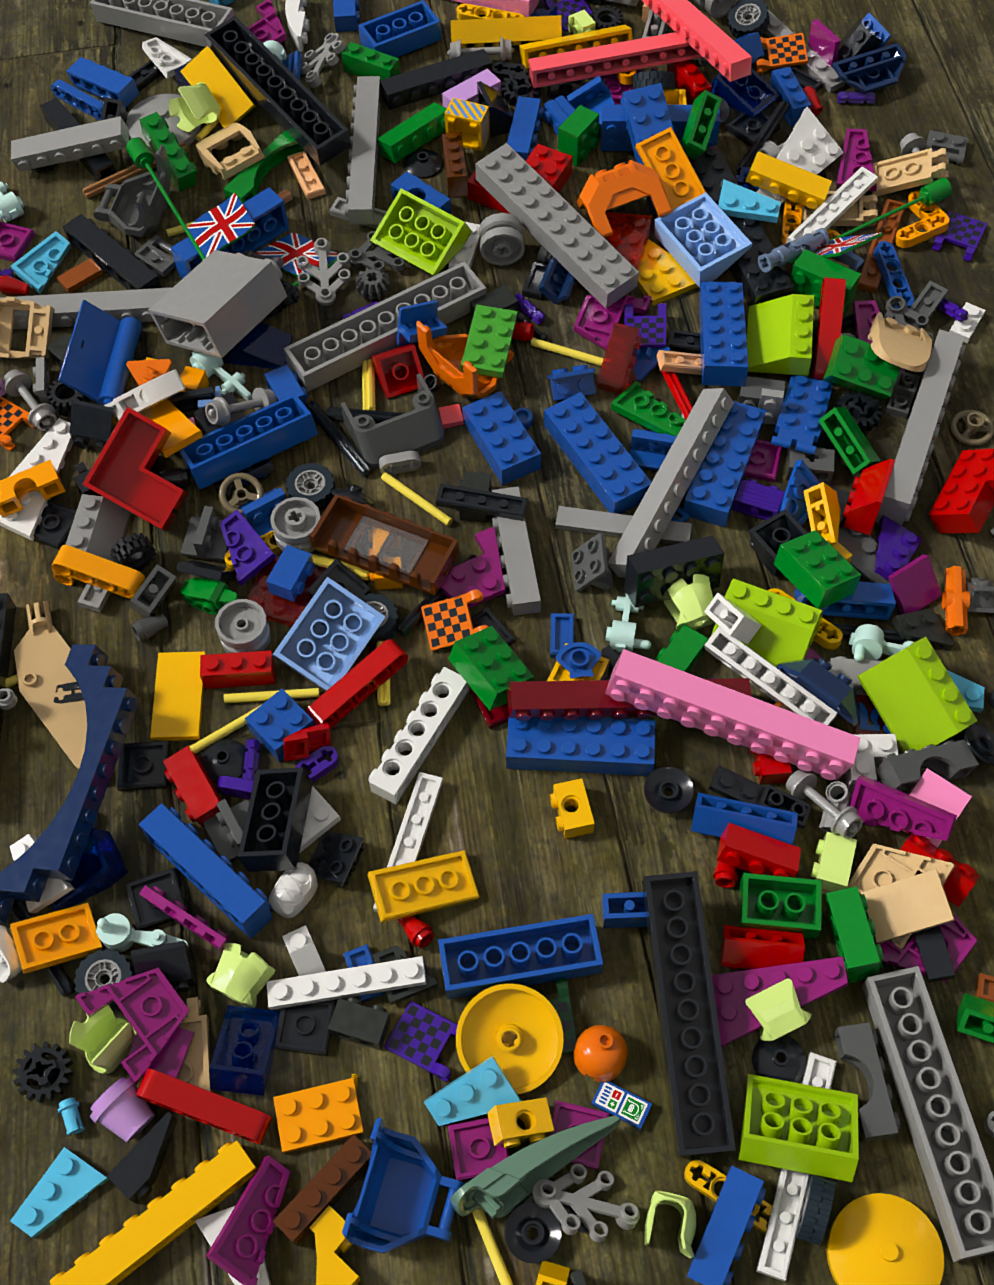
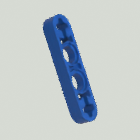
[51,79,103,121]
[873,241,914,309]

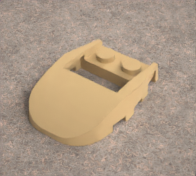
[196,123,265,180]
[0,296,55,360]
[868,312,932,372]

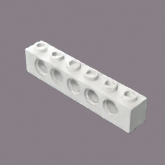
[704,626,837,726]
[369,667,469,804]

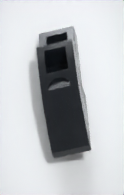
[708,765,812,828]

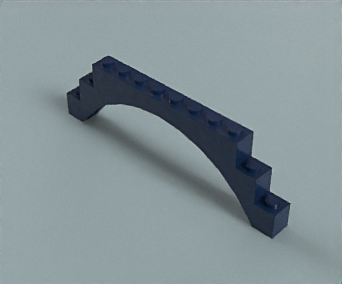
[0,644,139,924]

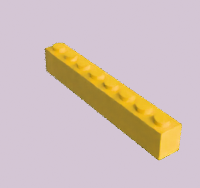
[50,1140,257,1285]

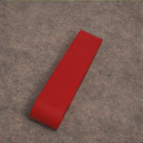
[813,277,846,382]
[305,639,409,729]
[136,1068,272,1144]

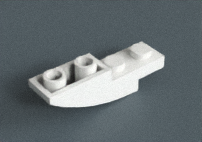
[285,0,310,51]
[104,369,186,420]

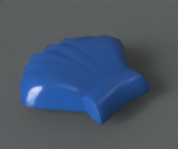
[555,642,601,679]

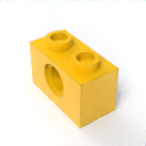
[550,778,595,839]
[487,1097,554,1149]

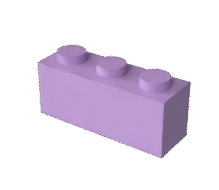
[442,69,501,108]

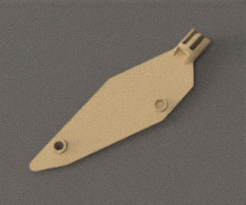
[14,600,87,769]

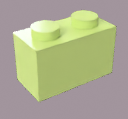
[810,832,857,892]

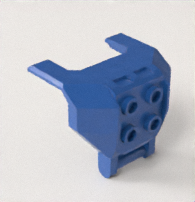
[342,1117,465,1254]

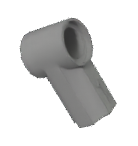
[819,781,852,833]

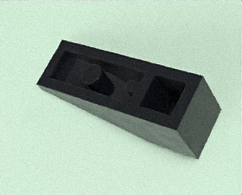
[107,1111,178,1203]

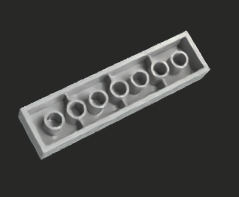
[90,0,235,47]

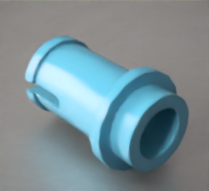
[58,1097,85,1136]

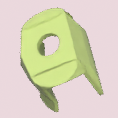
[169,82,220,133]
[664,574,715,631]
[206,943,275,1008]
[745,978,811,1041]
[69,1005,137,1074]
[645,1191,696,1259]

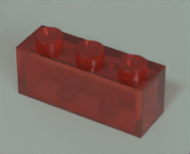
[597,323,643,394]

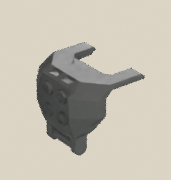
[93,144,171,237]

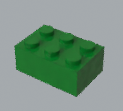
[790,249,861,317]
[823,334,901,401]
[774,530,861,609]
[448,626,534,711]
[738,873,822,940]
[826,886,884,983]

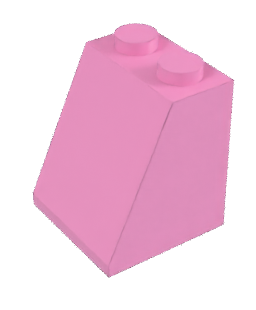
[902,768,972,848]

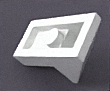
[282,925,326,976]

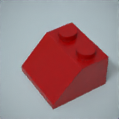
[371,344,424,399]

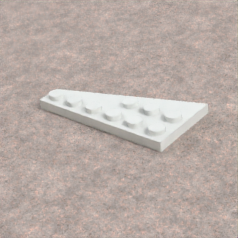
[757,107,844,204]
[0,418,74,541]

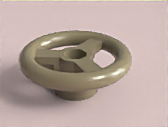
[950,410,994,446]
[219,473,264,515]

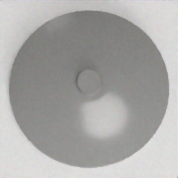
[126,94,203,153]

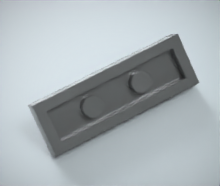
[904,281,948,329]

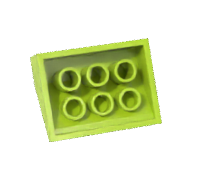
[370,188,472,276]
[746,294,814,376]
[711,578,822,667]
[857,637,977,753]
[739,1074,859,1182]

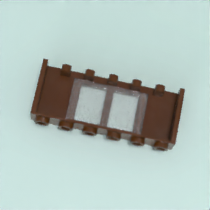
[310,494,459,595]

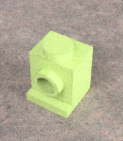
[568,10,596,34]

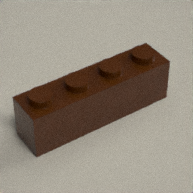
[442,132,468,198]
[273,1134,371,1246]

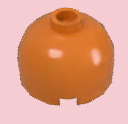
[573,1025,628,1082]

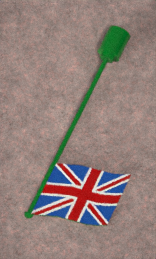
[126,137,255,261]
[789,177,952,264]
[255,233,346,287]

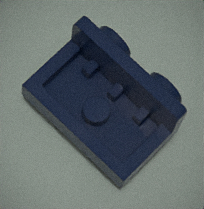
[538,257,577,304]

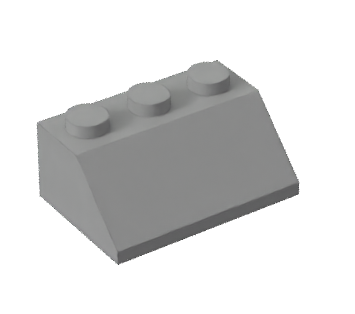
[66,494,131,562]

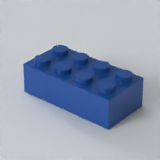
[358,0,442,57]
[462,391,541,485]

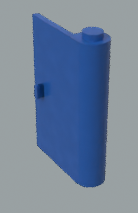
[58,300,143,406]

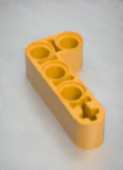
[52,545,145,599]

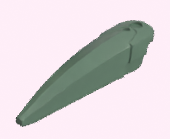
[451,1115,620,1219]

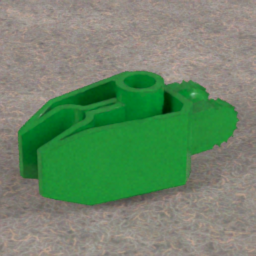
[179,577,239,616]

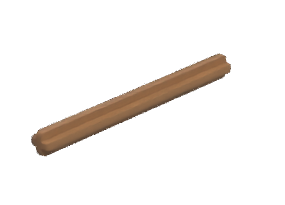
[83,142,188,199]

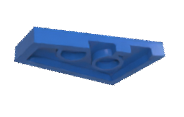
[778,459,820,526]

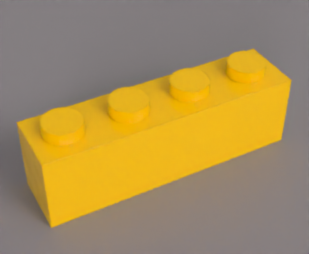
[745,151,832,210]

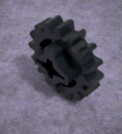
[501,72,541,105]
[835,390,883,432]
[13,1041,74,1103]

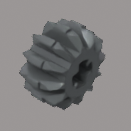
[356,266,390,302]

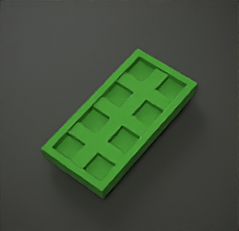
[461,304,518,378]

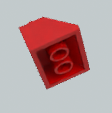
[842,459,895,535]

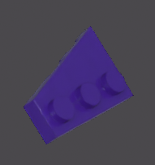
[220,510,276,586]
[874,515,922,581]

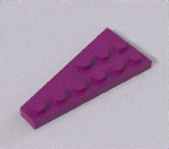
[712,956,848,1048]

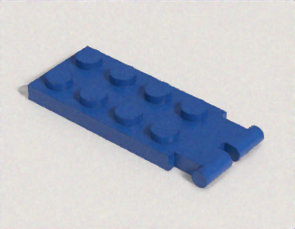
[771,375,833,455]

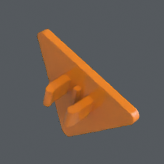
[126,359,172,386]

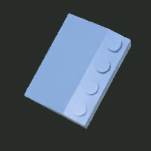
[655,192,752,288]
[273,577,386,691]

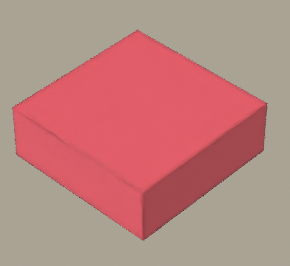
[438,404,464,429]

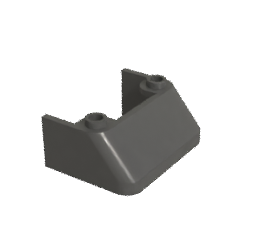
[341,374,445,469]

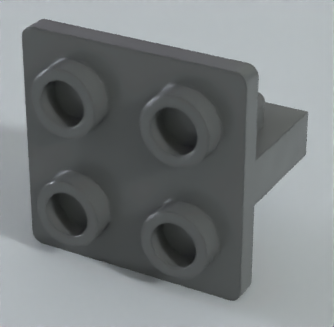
[181,506,228,561]
[571,533,614,592]
[966,578,994,613]
[203,799,249,861]

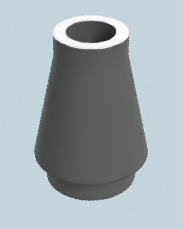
[131,614,168,641]

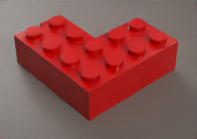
[467,144,573,214]
[82,406,188,531]
[929,448,994,533]

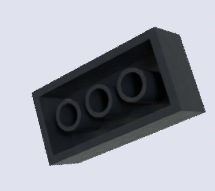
[624,535,725,608]
[237,767,313,872]

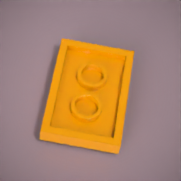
[10,903,102,974]
[273,1078,364,1154]

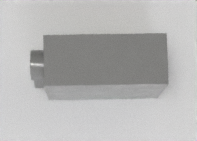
[148,250,287,358]

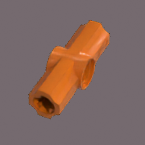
[942,566,970,636]

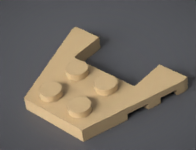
[847,844,956,950]

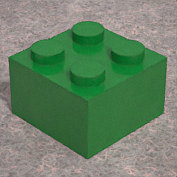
[558,105,600,167]

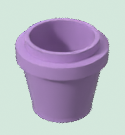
[90,1077,155,1143]

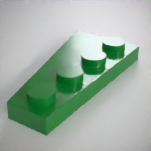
[611,381,686,436]

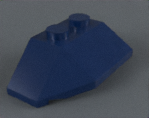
[832,43,907,94]
[776,658,860,726]

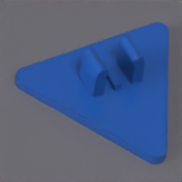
[629,347,671,382]

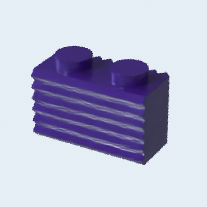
[732,479,785,520]

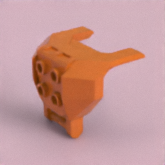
[577,160,673,238]
[417,321,514,399]

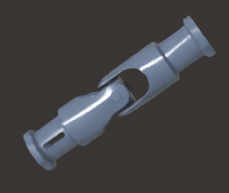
[758,228,830,273]

